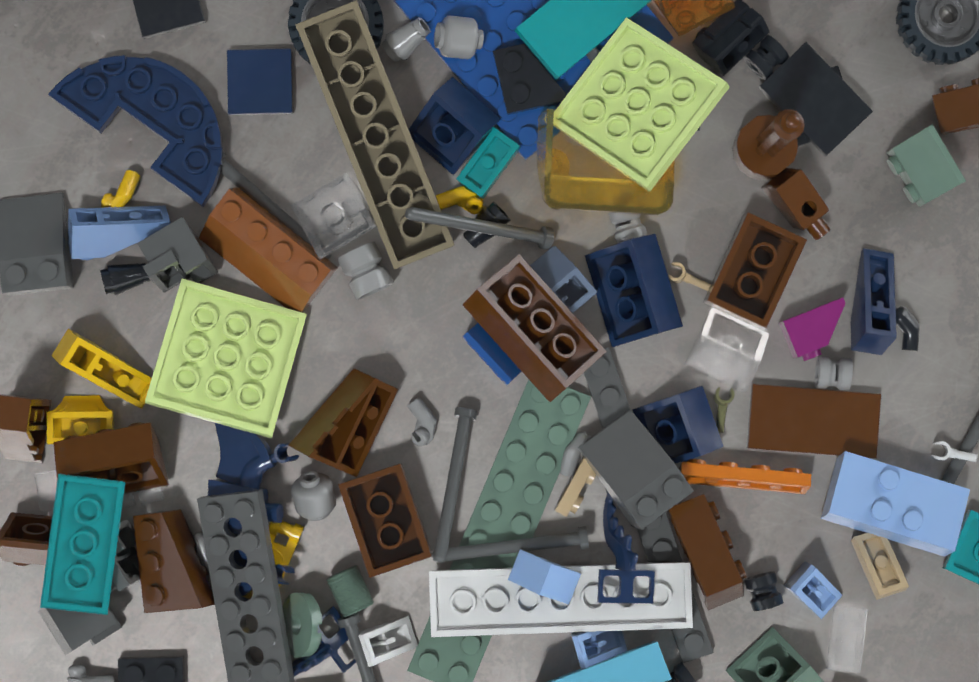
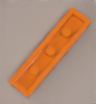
[679,459,811,494]

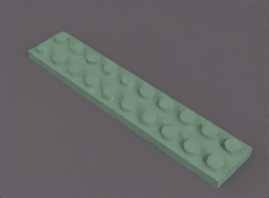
[407,379,591,682]

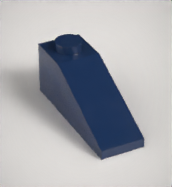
[850,248,897,355]

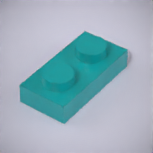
[456,127,521,199]

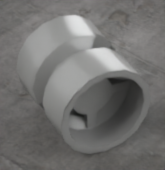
[338,241,394,300]

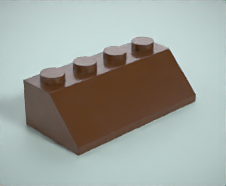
[462,254,607,402]

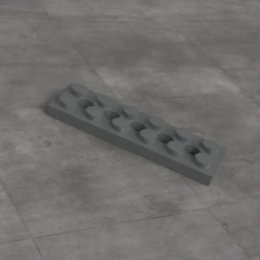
[197,489,295,682]

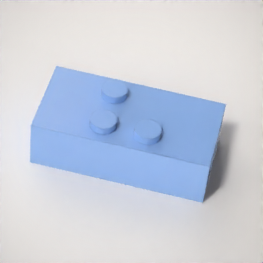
[821,451,970,557]

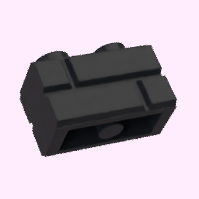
[692,0,770,76]

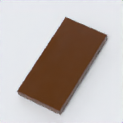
[747,384,881,459]

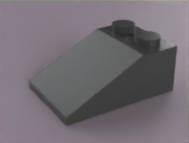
[0,192,74,296]
[577,410,694,530]

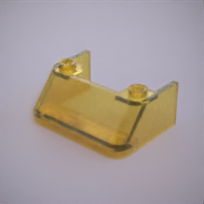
[537,109,675,215]

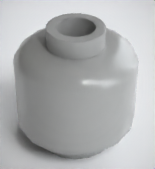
[434,15,484,59]
[291,471,336,521]

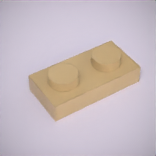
[554,456,596,517]
[851,533,909,600]

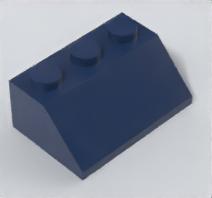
[585,234,683,347]

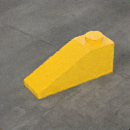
[51,328,152,409]

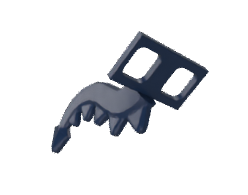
[597,490,655,604]
[292,606,356,677]

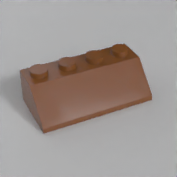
[199,188,338,313]

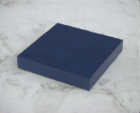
[227,49,293,116]

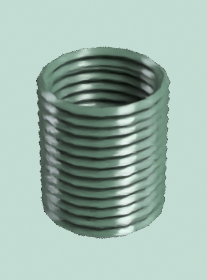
[326,565,374,617]

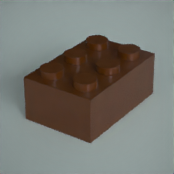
[703,212,807,330]
[338,463,432,578]

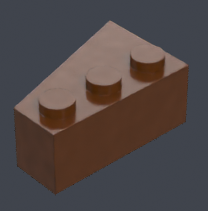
[932,78,979,135]
[288,368,398,477]
[0,394,52,464]
[668,494,747,611]
[133,509,215,613]

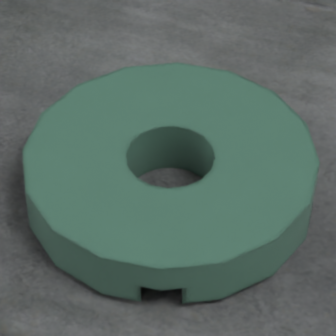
[282,592,322,658]

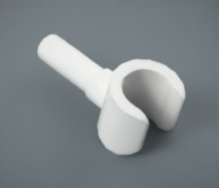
[931,441,978,462]

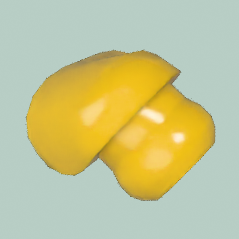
[101,170,141,208]
[435,186,483,214]

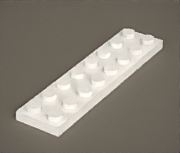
[429,562,693,637]

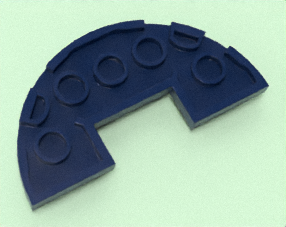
[48,55,223,207]

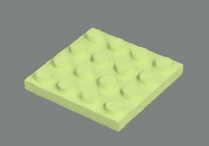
[548,17,730,192]
[145,279,307,438]

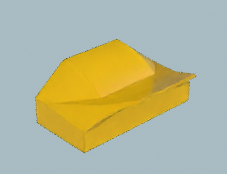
[47,395,114,444]

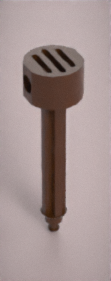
[732,109,805,180]

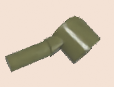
[713,387,735,433]

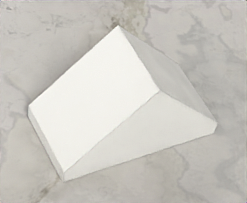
[359,616,418,667]

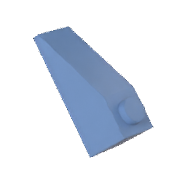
[68,205,171,260]

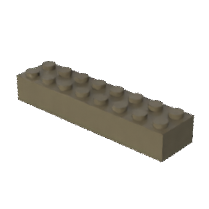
[295,0,455,270]

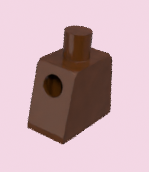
[761,168,830,241]

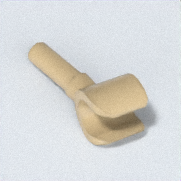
[668,262,711,291]

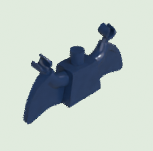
[208,423,299,596]

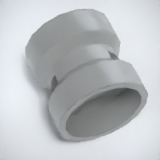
[608,205,647,244]
[815,356,853,391]

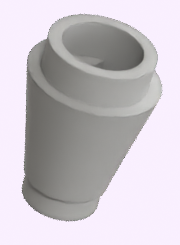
[382,17,431,62]

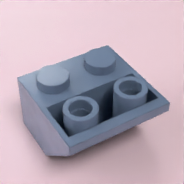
[530,245,597,313]

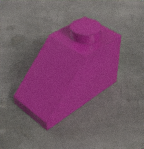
[779,297,846,361]

